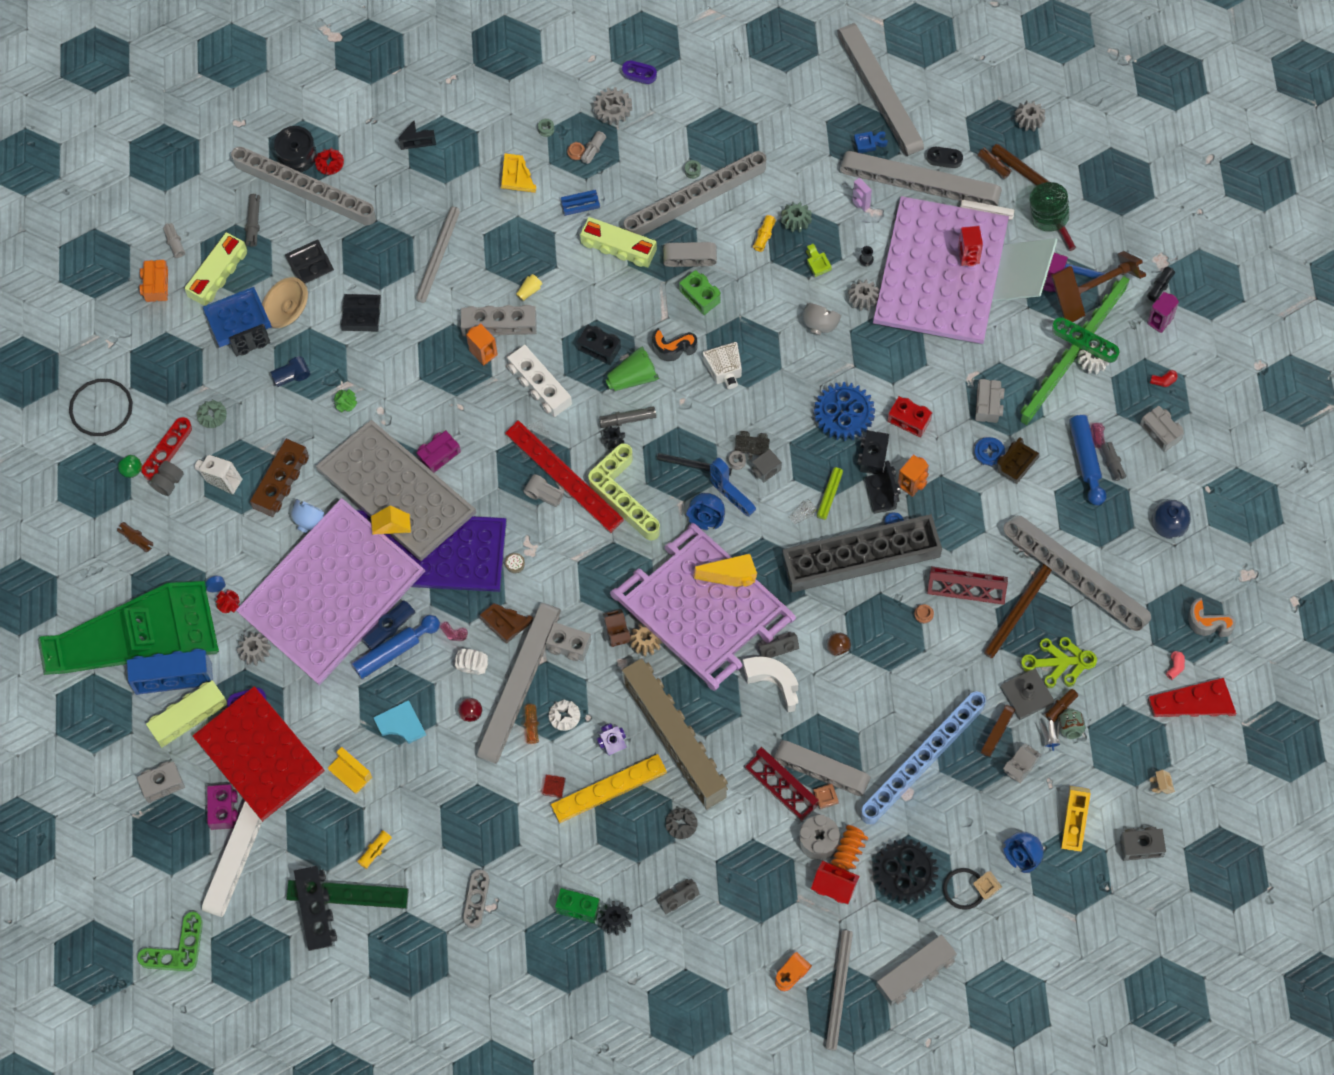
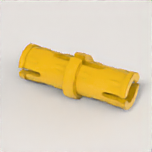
[753,215,776,252]
[357,830,392,869]

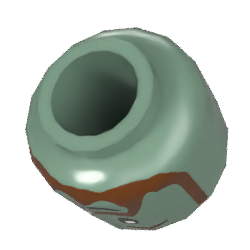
[1058,708,1086,739]

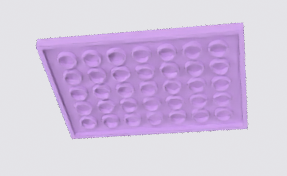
[873,196,1009,344]
[236,498,425,685]

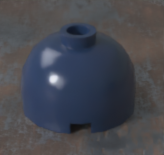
[1151,500,1191,539]

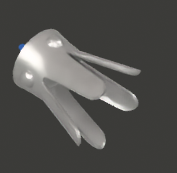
[1040,720,1060,751]

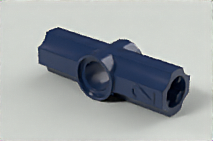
[362,600,416,651]

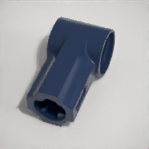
[270,356,311,387]

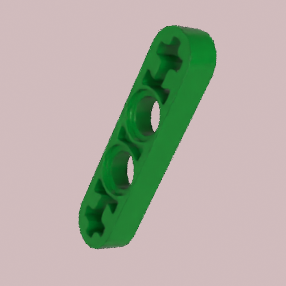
[1052,318,1120,363]

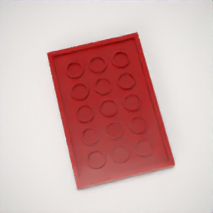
[193,686,325,822]

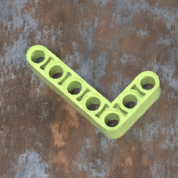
[588,444,660,541]

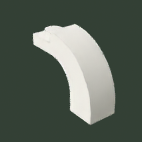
[743,657,798,713]

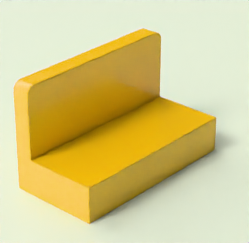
[328,747,372,794]

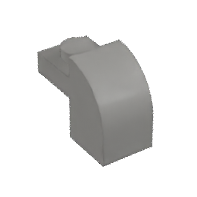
[1003,743,1042,783]

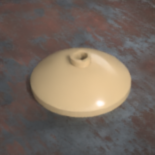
[262,277,308,328]

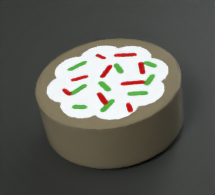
[505,553,525,573]

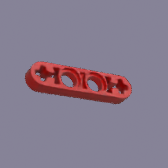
[142,417,192,481]

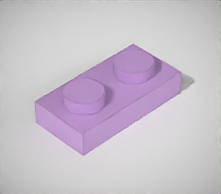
[852,178,872,212]

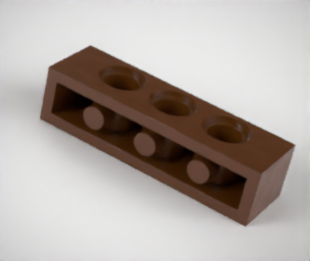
[250,438,309,517]

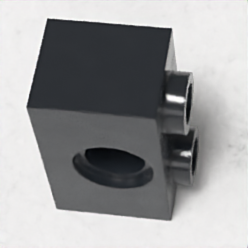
[857,430,889,475]

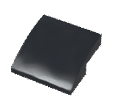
[285,239,334,284]
[341,294,381,332]

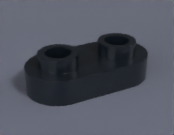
[927,146,963,168]

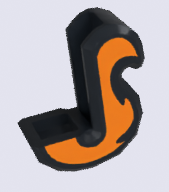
[652,328,698,362]

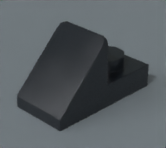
[398,120,436,150]

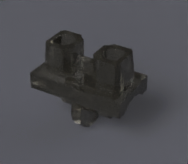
[735,431,770,460]

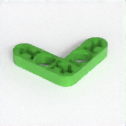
[137,912,203,972]

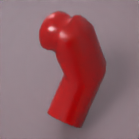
[1150,370,1178,387]

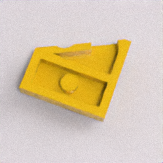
[501,153,536,193]

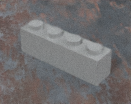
[876,934,957,1006]

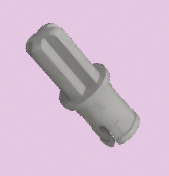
[581,131,606,164]
[163,223,185,258]

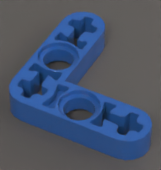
[710,457,756,517]

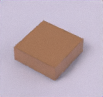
[813,784,839,809]

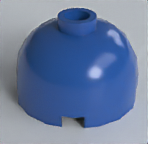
[686,493,725,530]
[1003,832,1044,873]

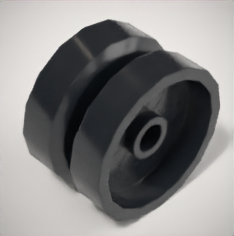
[274,126,317,172]

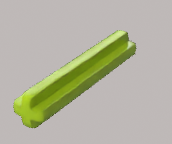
[817,467,843,520]

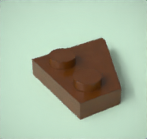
[480,603,534,644]

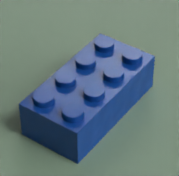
[127,649,213,695]

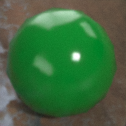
[118,455,142,478]

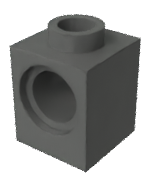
[751,449,782,483]

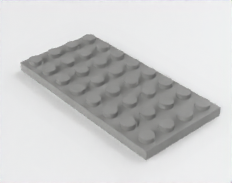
[316,419,476,561]

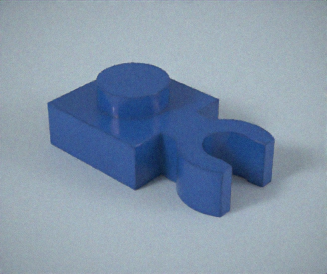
[854,131,888,153]

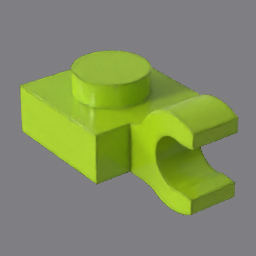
[806,244,832,277]

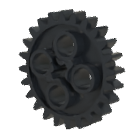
[873,839,939,904]

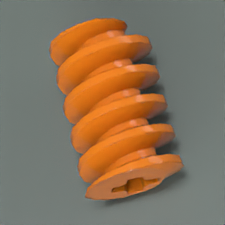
[831,825,869,870]

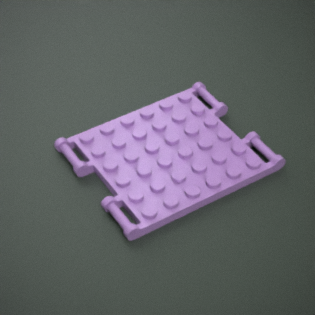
[610,523,796,691]

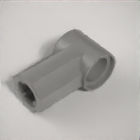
[523,474,564,507]

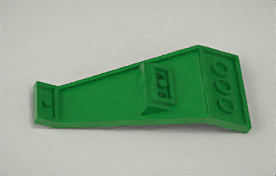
[38,581,219,675]

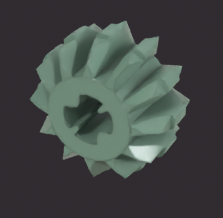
[781,201,812,233]

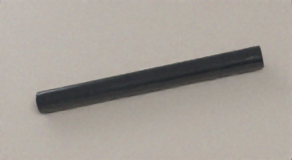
[657,453,732,476]

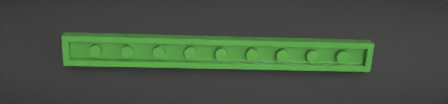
[1020,276,1130,425]

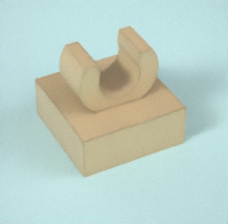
[1150,770,1175,794]
[973,871,1002,900]

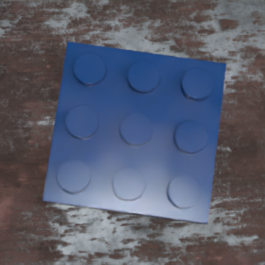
[203,287,272,347]

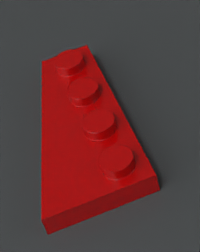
[1148,678,1237,717]

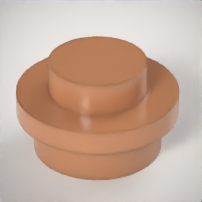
[567,142,585,160]
[914,604,934,623]

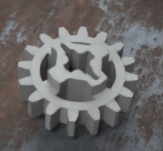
[593,87,632,125]

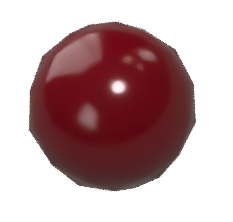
[458,698,483,722]

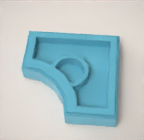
[373,700,426,744]

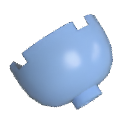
[291,499,325,534]

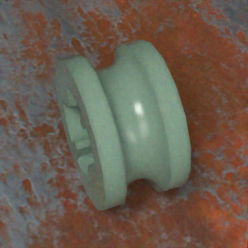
[538,119,554,137]
[685,160,701,179]

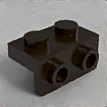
[997,437,1040,484]

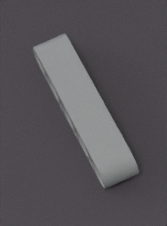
[774,740,871,796]

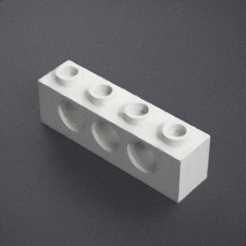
[507,345,572,417]

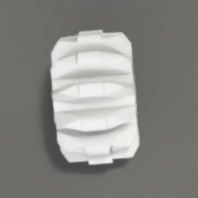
[1078,342,1110,375]
[455,649,488,675]

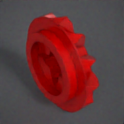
[315,148,344,175]

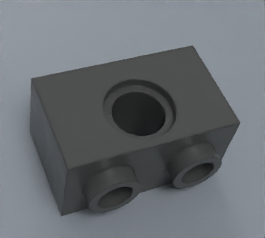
[1120,827,1166,861]

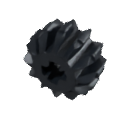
[598,901,632,936]

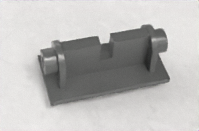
[757,632,799,658]
[657,879,700,915]

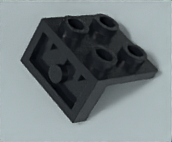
[229,324,271,357]
[865,461,901,514]

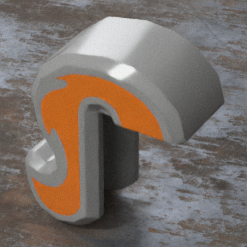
[1188,597,1236,637]

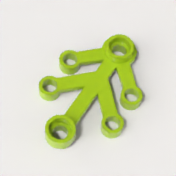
[1021,637,1097,688]

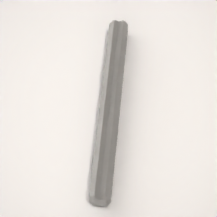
[416,206,460,303]
[826,930,853,1051]

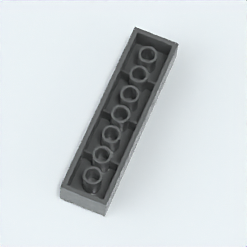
[782,514,942,593]

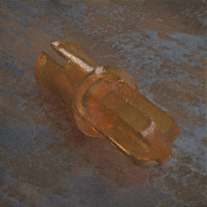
[524,704,539,744]

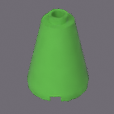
[606,346,660,391]

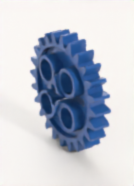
[814,382,875,441]

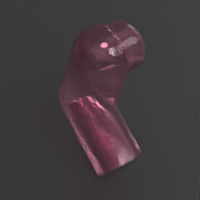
[440,622,468,641]

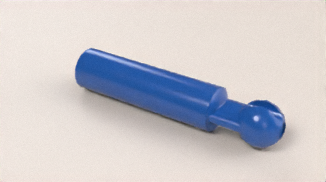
[1069,415,1106,505]
[351,615,440,679]

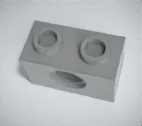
[137,761,185,804]

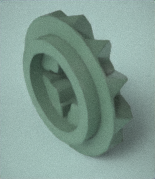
[196,400,227,428]

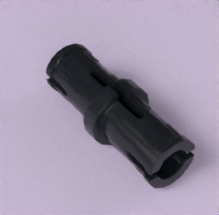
[1147,267,1175,302]

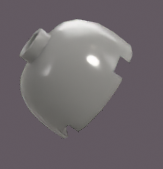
[803,303,842,336]

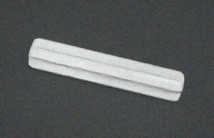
[960,200,1014,220]

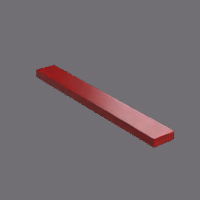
[505,420,624,533]

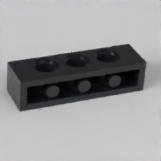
[294,866,337,951]

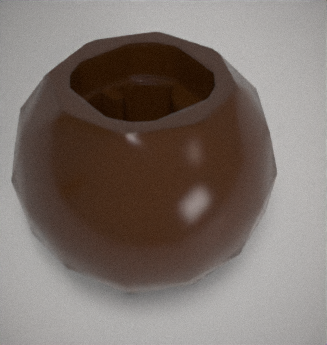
[827,632,851,656]

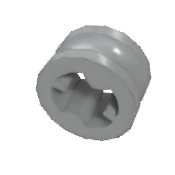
[729,451,746,470]

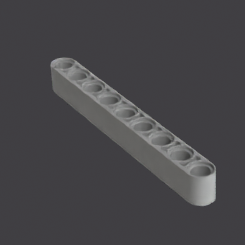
[837,23,924,156]
[231,147,376,225]
[624,151,766,236]
[840,151,1002,206]
[1004,515,1151,631]
[477,602,561,764]

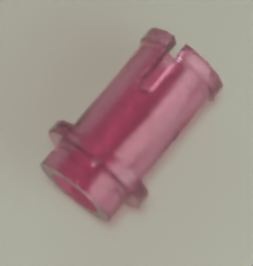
[1090,423,1106,448]

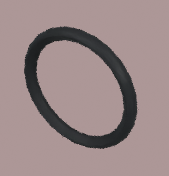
[943,868,984,910]

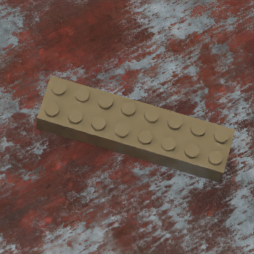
[622,658,728,810]

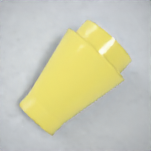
[516,274,543,301]

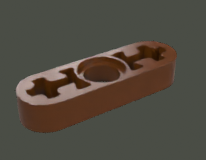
[981,705,1016,757]

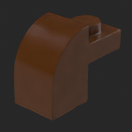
[603,609,631,647]

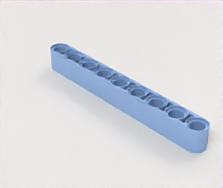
[861,691,986,825]

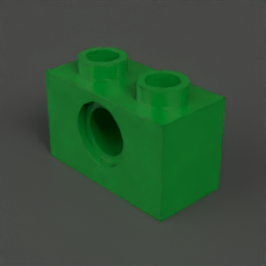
[555,888,601,924]

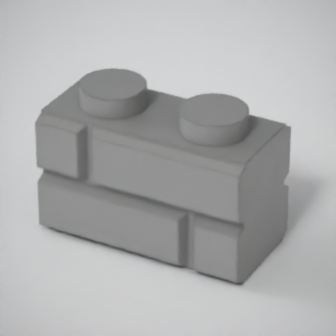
[975,379,1005,423]
[1140,406,1184,452]

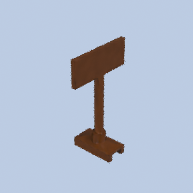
[1051,251,1146,322]

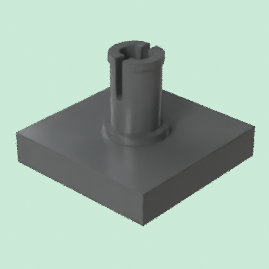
[1000,668,1055,720]

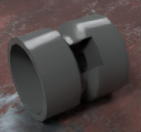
[149,461,184,496]

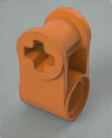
[775,952,812,992]

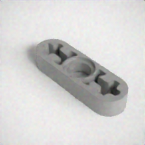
[464,870,490,929]

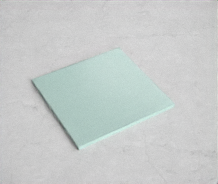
[992,238,1058,302]

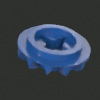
[974,437,1005,466]

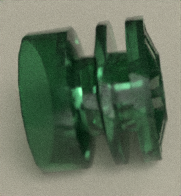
[1029,182,1070,232]

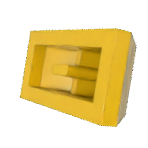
[371,505,411,535]

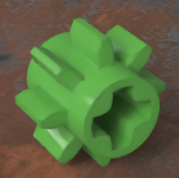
[334,389,357,412]

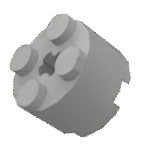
[799,815,840,860]

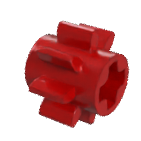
[215,590,240,613]

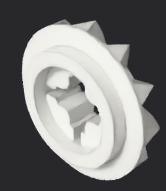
[549,700,580,731]

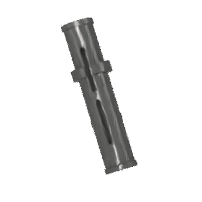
[245,194,261,247]
[599,406,657,428]

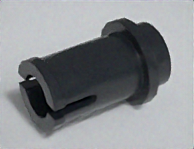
[859,246,874,267]

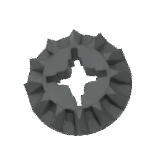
[666,807,698,839]

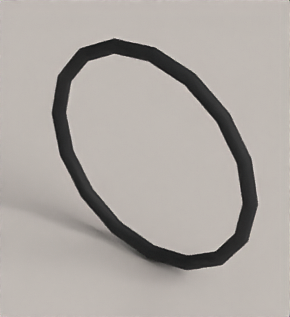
[69,379,133,436]

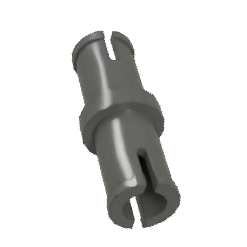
[1101,442,1127,481]

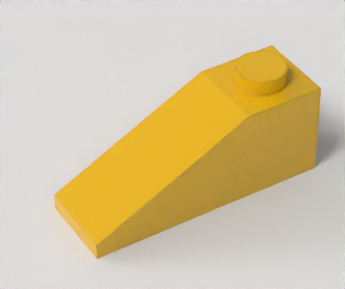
[693,554,757,587]
[1061,786,1091,852]

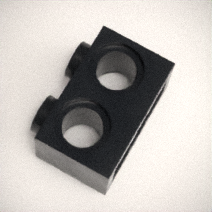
[577,324,621,366]

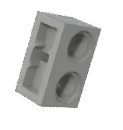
[546,622,591,661]

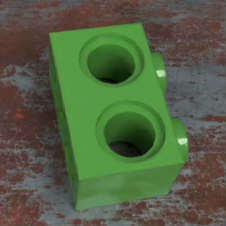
[679,270,721,315]

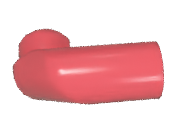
[1166,651,1185,680]

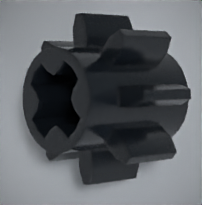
[602,426,625,449]

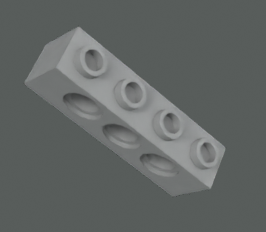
[461,305,537,336]

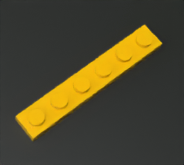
[551,754,667,824]

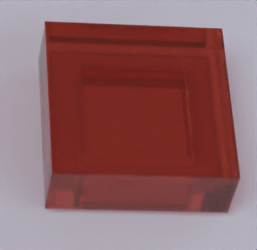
[542,775,566,798]

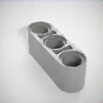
[663,242,717,267]

